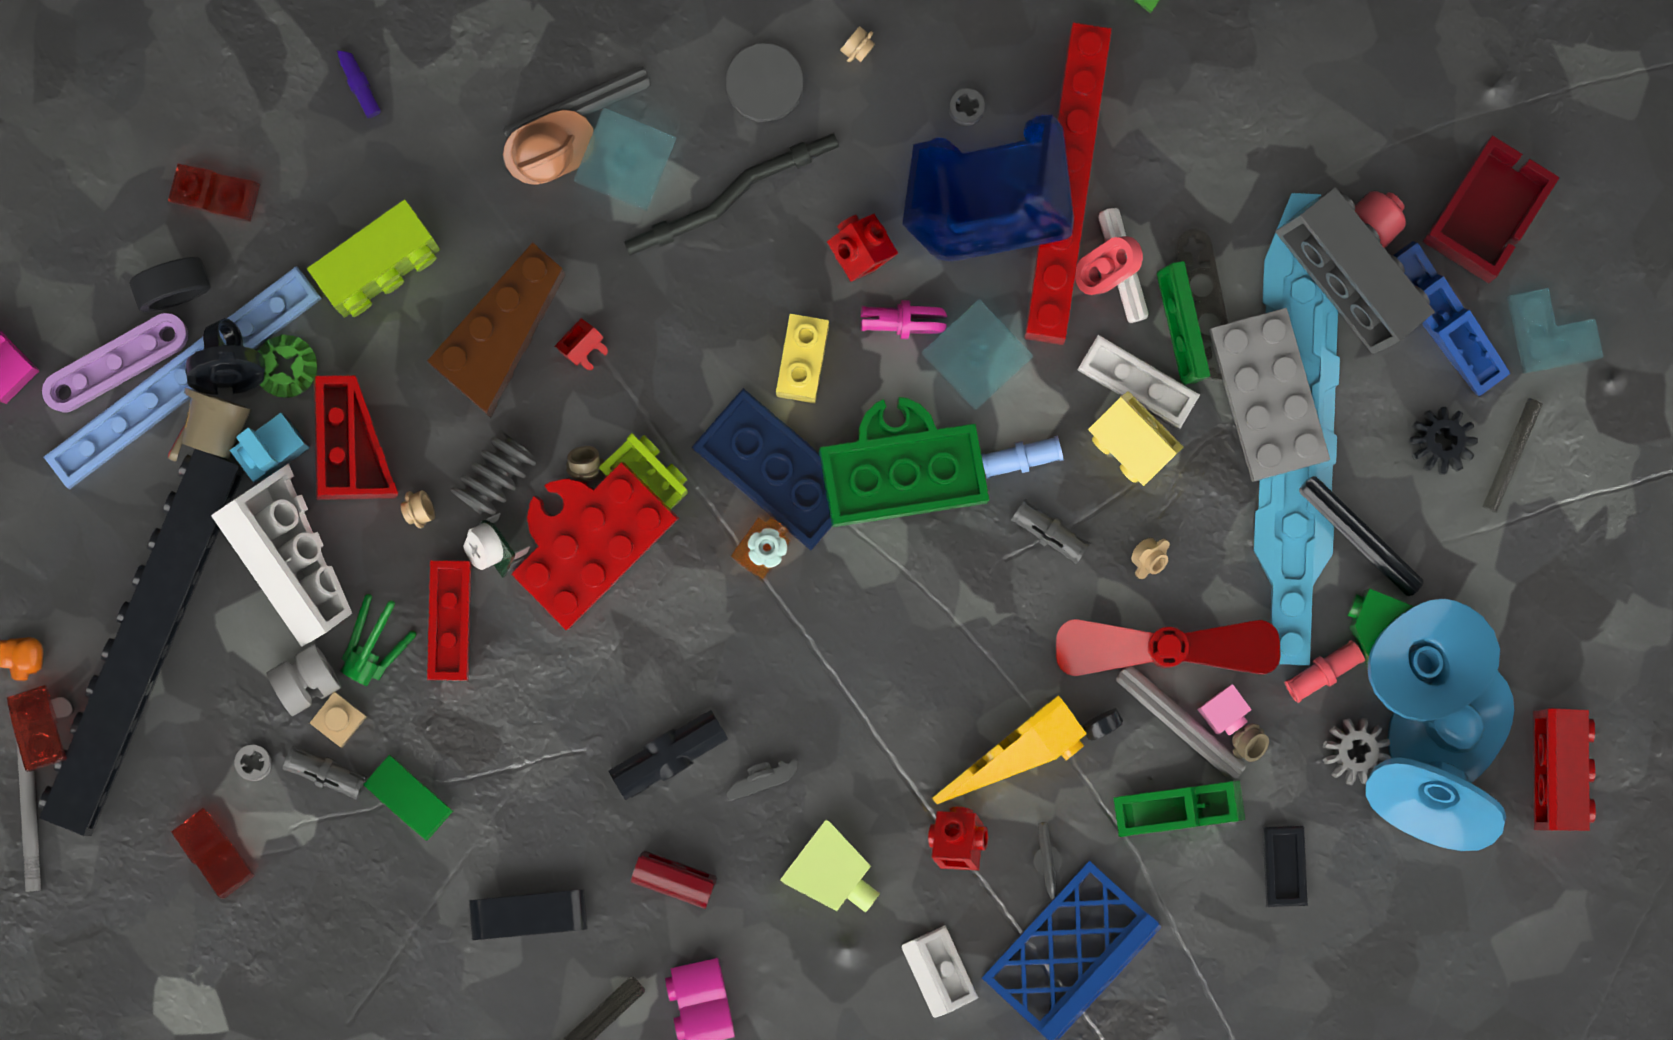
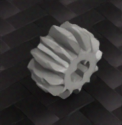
[1322,718,1391,785]

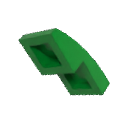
[363,755,453,841]

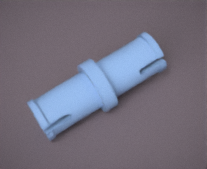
[981,435,1064,479]

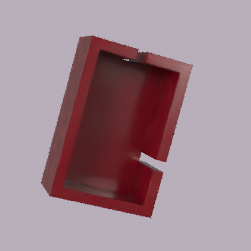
[1422,135,1560,284]

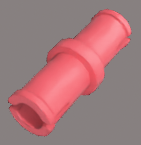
[1284,640,1365,703]

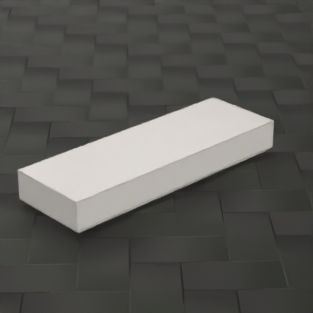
[1077,335,1200,430]

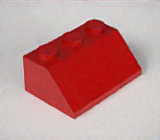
[1533,709,1596,831]

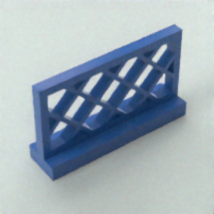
[982,861,1162,1040]

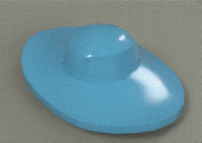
[1367,599,1500,722]
[1387,670,1514,783]
[1365,758,1506,851]

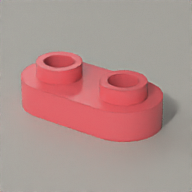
[1075,236,1143,295]

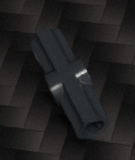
[608,710,729,800]

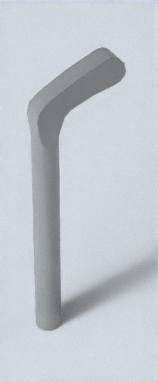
[15,697,74,892]

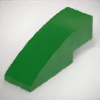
[1113,780,1246,837]

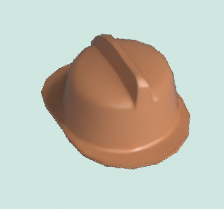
[503,110,595,185]

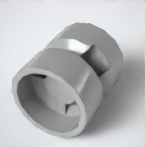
[266,644,341,716]

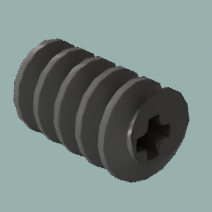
[450,430,537,517]

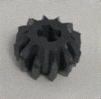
[1409,407,1478,475]

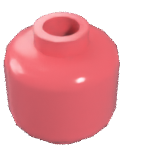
[1355,191,1406,248]

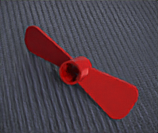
[1056,619,1281,676]

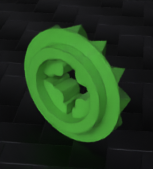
[258,334,317,398]

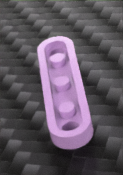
[42,313,188,413]

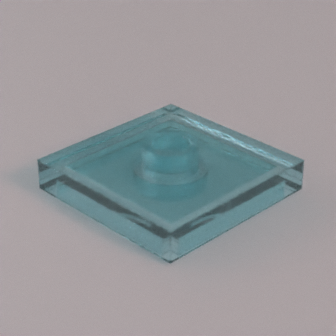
[574,108,677,211]
[922,299,1033,411]

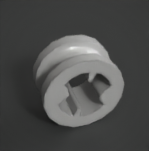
[234,745,272,781]

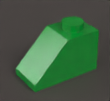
[1347,588,1414,669]

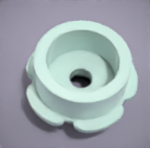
[748,528,787,568]

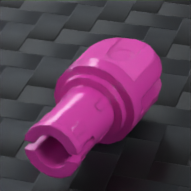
[860,300,947,339]

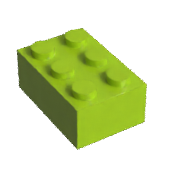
[307,199,441,318]

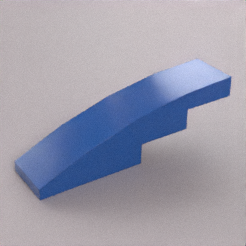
[1393,241,1511,396]

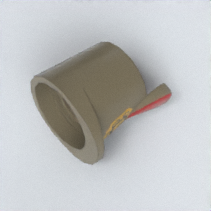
[168,388,252,462]

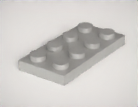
[1209,308,1330,482]

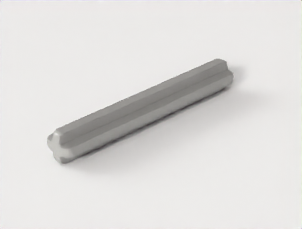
[1116,666,1246,781]

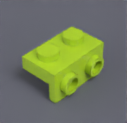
[599,433,688,509]

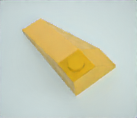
[931,695,1086,804]

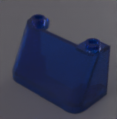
[902,114,1074,261]

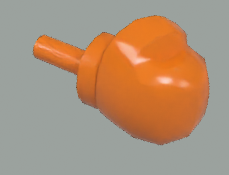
[0,637,44,681]

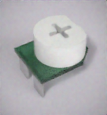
[463,513,530,577]

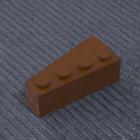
[427,242,566,418]

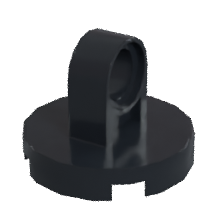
[185,318,266,395]

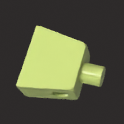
[780,820,880,912]

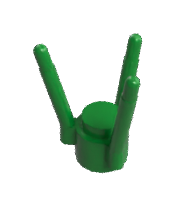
[340,594,417,686]

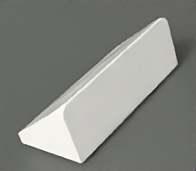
[902,925,978,1018]

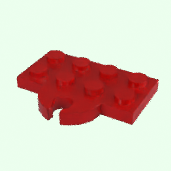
[511,462,679,631]

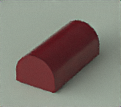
[630,851,717,909]

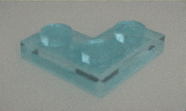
[1507,288,1604,374]

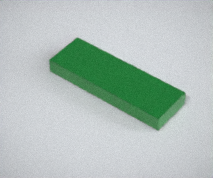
[1156,261,1210,385]

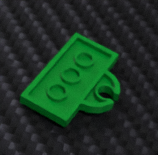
[819,397,990,527]

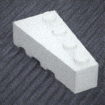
[211,463,352,647]

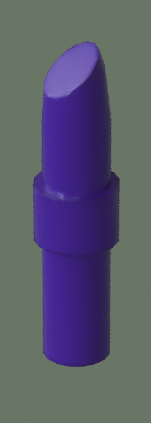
[337,50,381,118]

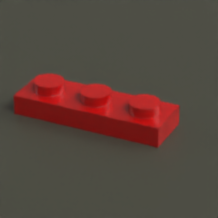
[427,560,471,681]

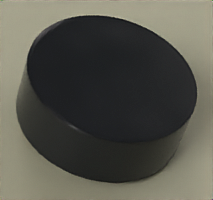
[1082,708,1123,741]

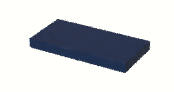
[692,388,832,551]

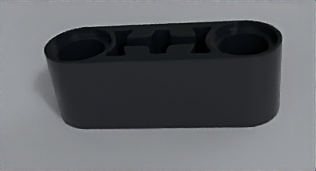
[469,889,588,940]

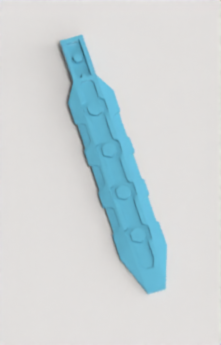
[1253,193,1340,666]

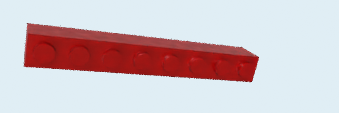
[1024,23,1112,345]

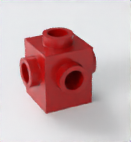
[827,213,899,282]
[928,807,988,871]

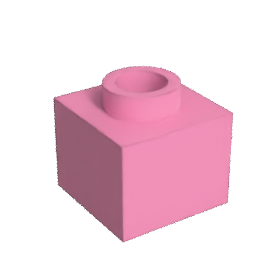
[1197,684,1252,736]

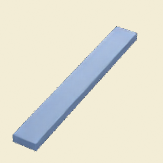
[44,266,322,489]

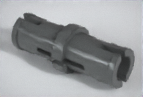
[1011,499,1091,564]
[283,746,367,800]

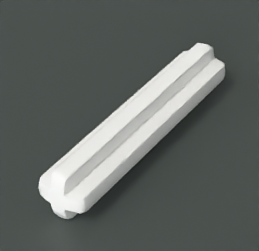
[1098,208,1149,323]

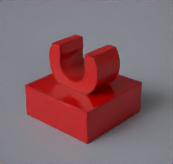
[555,318,608,370]

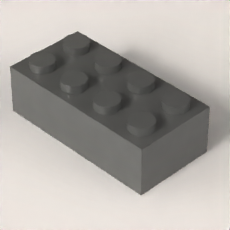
[1275,187,1435,354]

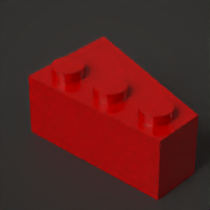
[314,375,398,500]

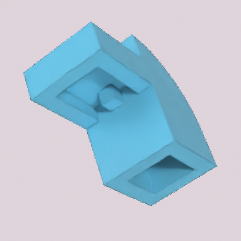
[230,413,310,482]

